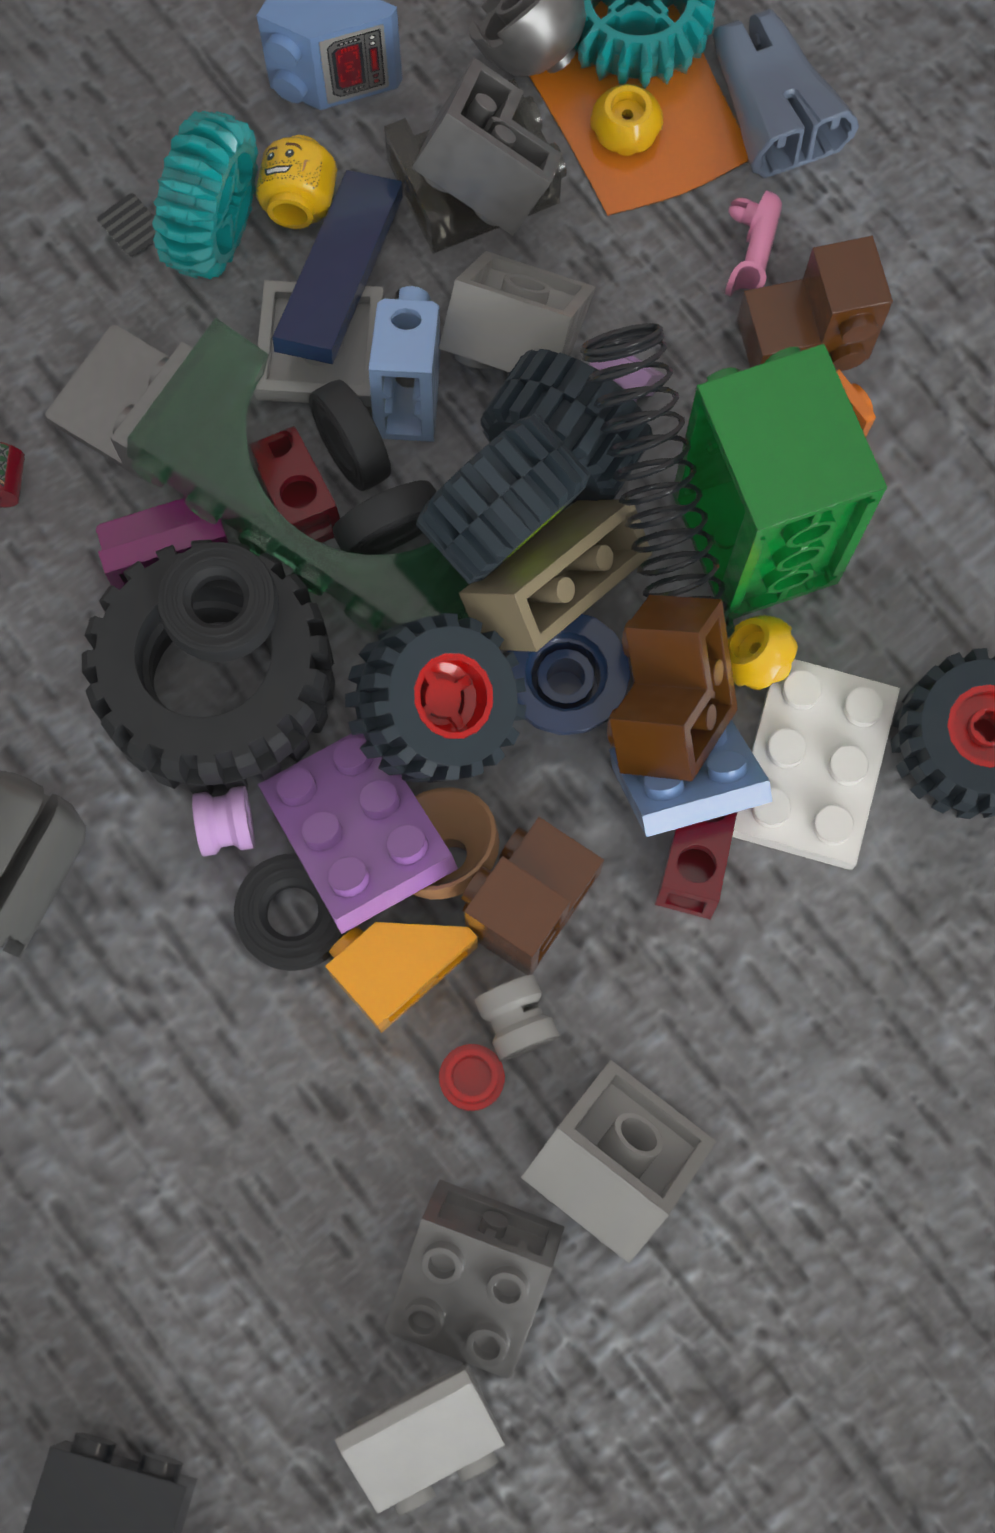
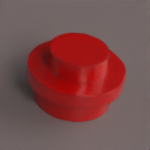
[439,1044,505,1111]

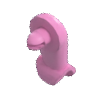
[725,190,782,297]

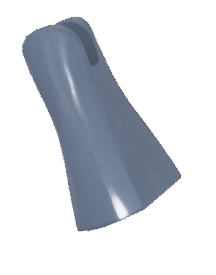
[713,9,859,178]

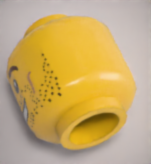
[256,135,338,229]

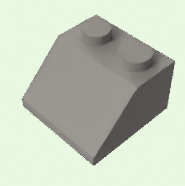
[438,251,596,372]
[521,1060,716,1263]
[334,1363,505,1516]

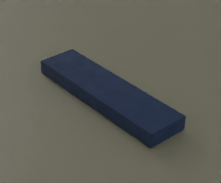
[272,170,403,365]

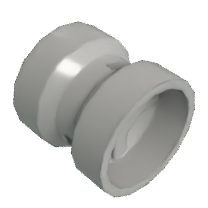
[475,975,560,1062]

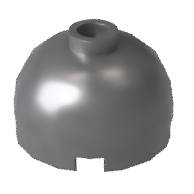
[469,0,586,76]

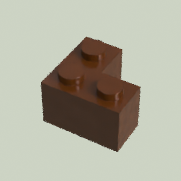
[737,235,893,371]
[607,595,738,781]
[461,817,604,975]

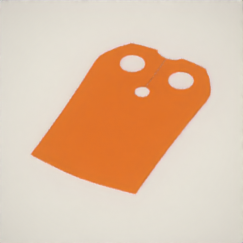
[529,1,749,216]

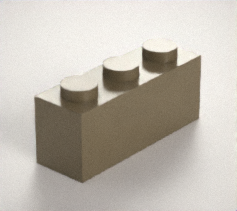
[459,499,652,652]

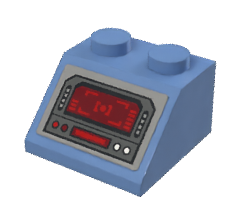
[256,0,402,110]

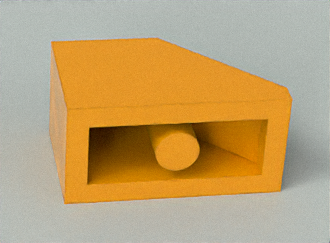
[325,922,478,1033]

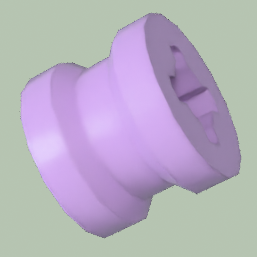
[192,786,255,857]

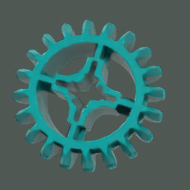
[574,0,715,89]
[152,110,259,279]

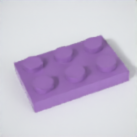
[258,733,458,934]

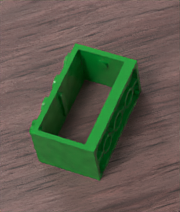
[672,344,887,619]

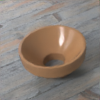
[413,787,500,900]

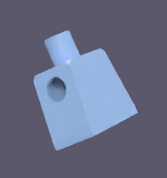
[369,286,441,442]

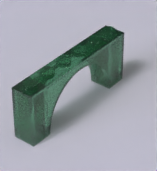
[127,318,471,632]

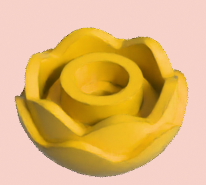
[590,84,663,156]
[728,615,798,690]

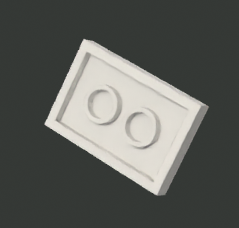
[732,659,900,870]

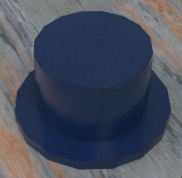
[507,614,630,735]

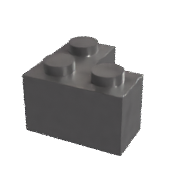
[412,58,562,236]

